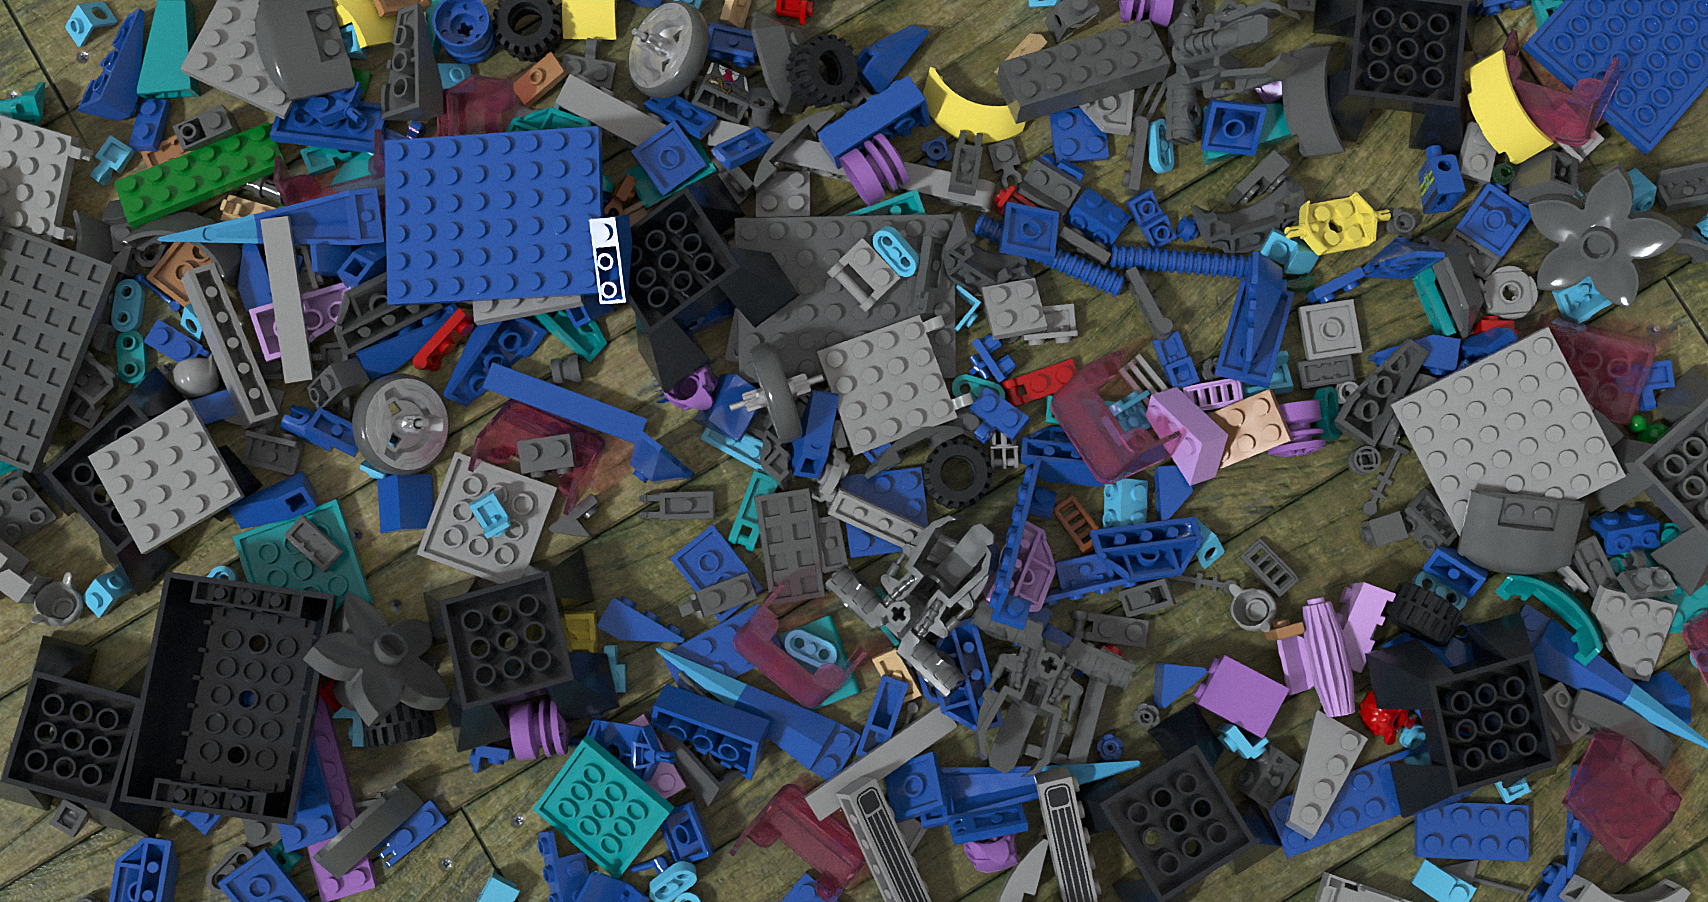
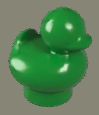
[1627,414,1668,443]

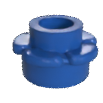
[1176,216,1199,242]
[1096,734,1123,761]

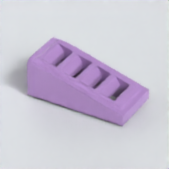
[1183,379,1245,412]

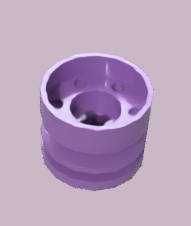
[1119,0,1174,27]
[840,133,910,207]
[1268,400,1326,458]
[510,699,570,761]

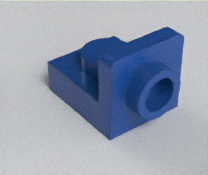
[470,744,514,773]

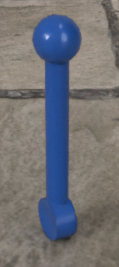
[134,273,182,312]

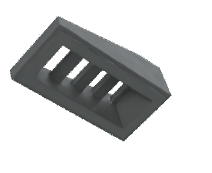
[1239,538,1300,597]

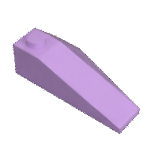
[249,283,348,362]

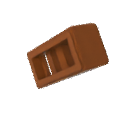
[1053,494,1099,555]

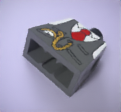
[692,63,750,124]

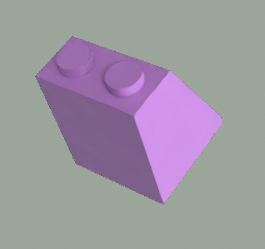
[1193,655,1290,739]

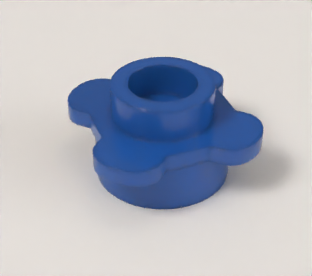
[921,136,952,167]

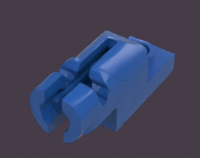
[280,404,359,457]

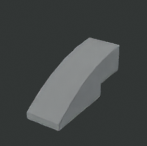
[996,836,1048,902]

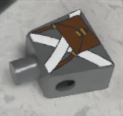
[1045,0,1102,44]

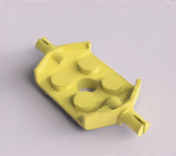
[1285,192,1391,256]

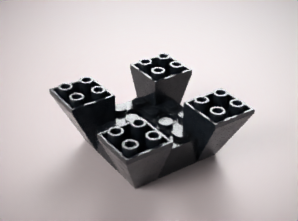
[1313,0,1477,154]
[610,175,800,393]
[32,367,263,596]
[423,549,620,753]
[1365,612,1559,818]
[0,635,164,838]
[1075,702,1282,902]

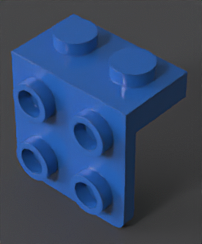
[576,871,650,902]

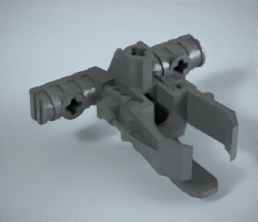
[1165,0,1300,146]
[825,514,1001,697]
[969,598,1137,777]

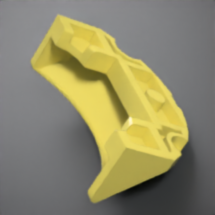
[1464,49,1554,165]
[923,67,1026,144]

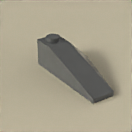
[645,705,745,807]

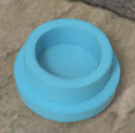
[1399,723,1426,750]

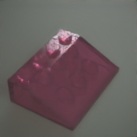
[1535,313,1657,425]
[1562,731,1682,865]

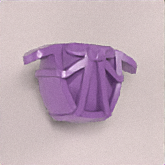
[661,363,719,411]
[964,833,1019,873]

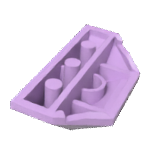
[984,521,1056,612]

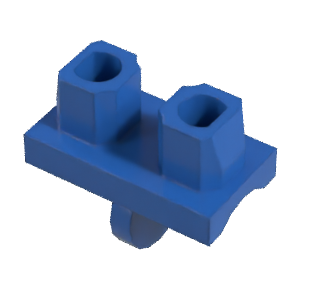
[969,334,1017,383]

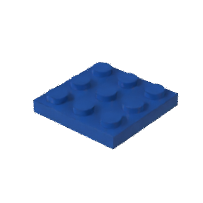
[841,467,929,558]

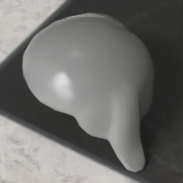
[171,354,219,399]
[31,572,84,626]
[1229,584,1277,632]

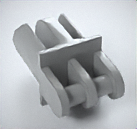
[989,432,1018,470]

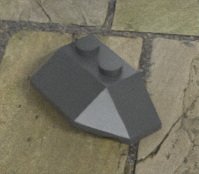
[751,11,805,116]
[1420,236,1487,338]
[334,272,443,356]

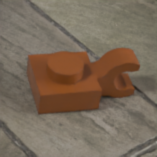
[603,174,637,216]

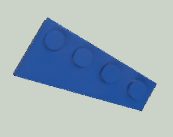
[817,75,931,169]
[651,684,770,781]

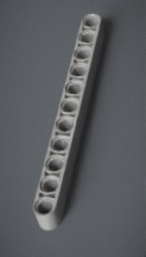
[706,120,996,212]

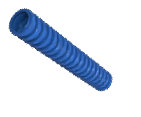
[973,213,1125,297]
[1109,244,1268,280]

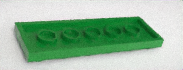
[114,122,288,229]

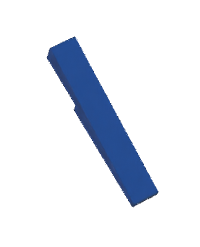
[482,362,647,444]

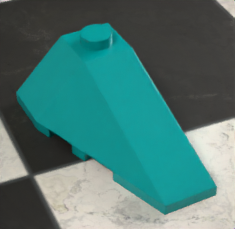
[530,310,607,363]

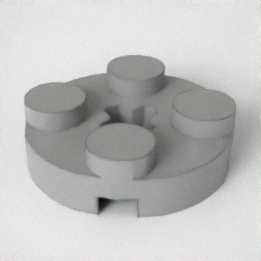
[1482,266,1538,321]
[809,448,850,502]

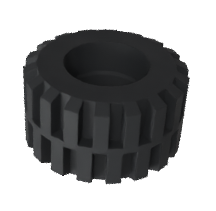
[492,0,563,63]
[786,34,861,108]
[923,439,993,510]
[1383,582,1464,647]
[361,702,437,748]

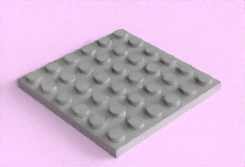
[1390,326,1626,537]

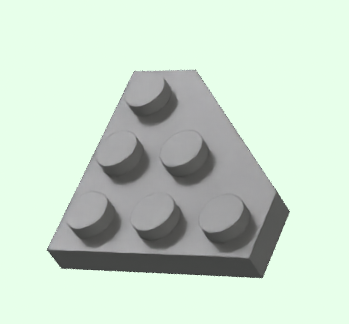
[1079,89,1135,136]
[1590,585,1678,682]

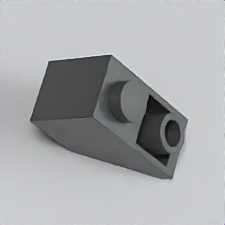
[172,104,241,152]
[307,357,370,410]

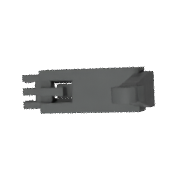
[1018,678,1107,765]

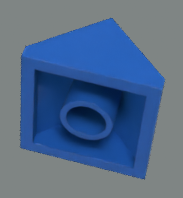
[1201,99,1267,156]
[694,374,760,443]
[377,474,434,533]
[1152,663,1208,708]
[1635,671,1691,733]
[660,798,716,864]

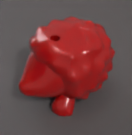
[1359,690,1416,745]

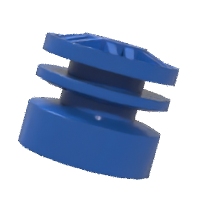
[432,0,497,65]

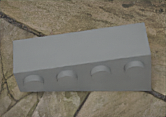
[554,74,666,150]

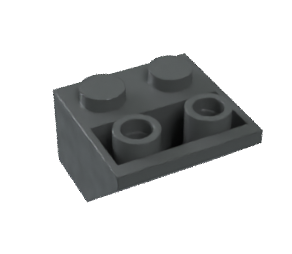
[1509,150,1578,203]

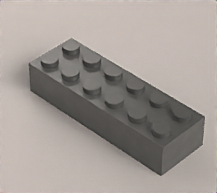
[996,19,1171,124]

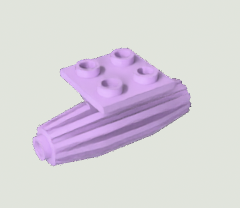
[1277,597,1355,717]

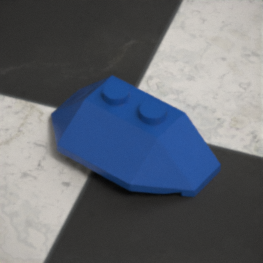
[1021,426,1132,487]
[1090,516,1203,583]
[934,618,1004,732]
[109,837,179,902]

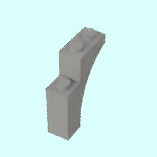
[1558,874,1691,902]

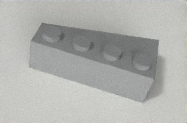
[1285,710,1368,840]

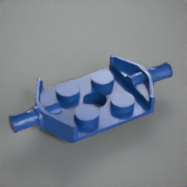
[294,81,366,125]
[570,718,676,782]

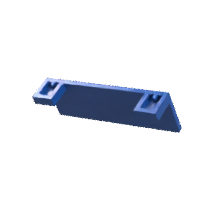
[988,458,1057,630]

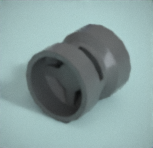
[551,355,583,386]
[1347,446,1381,475]

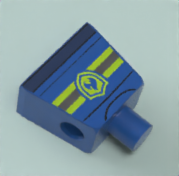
[1418,145,1465,214]

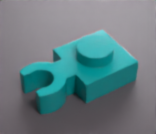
[300,146,353,177]

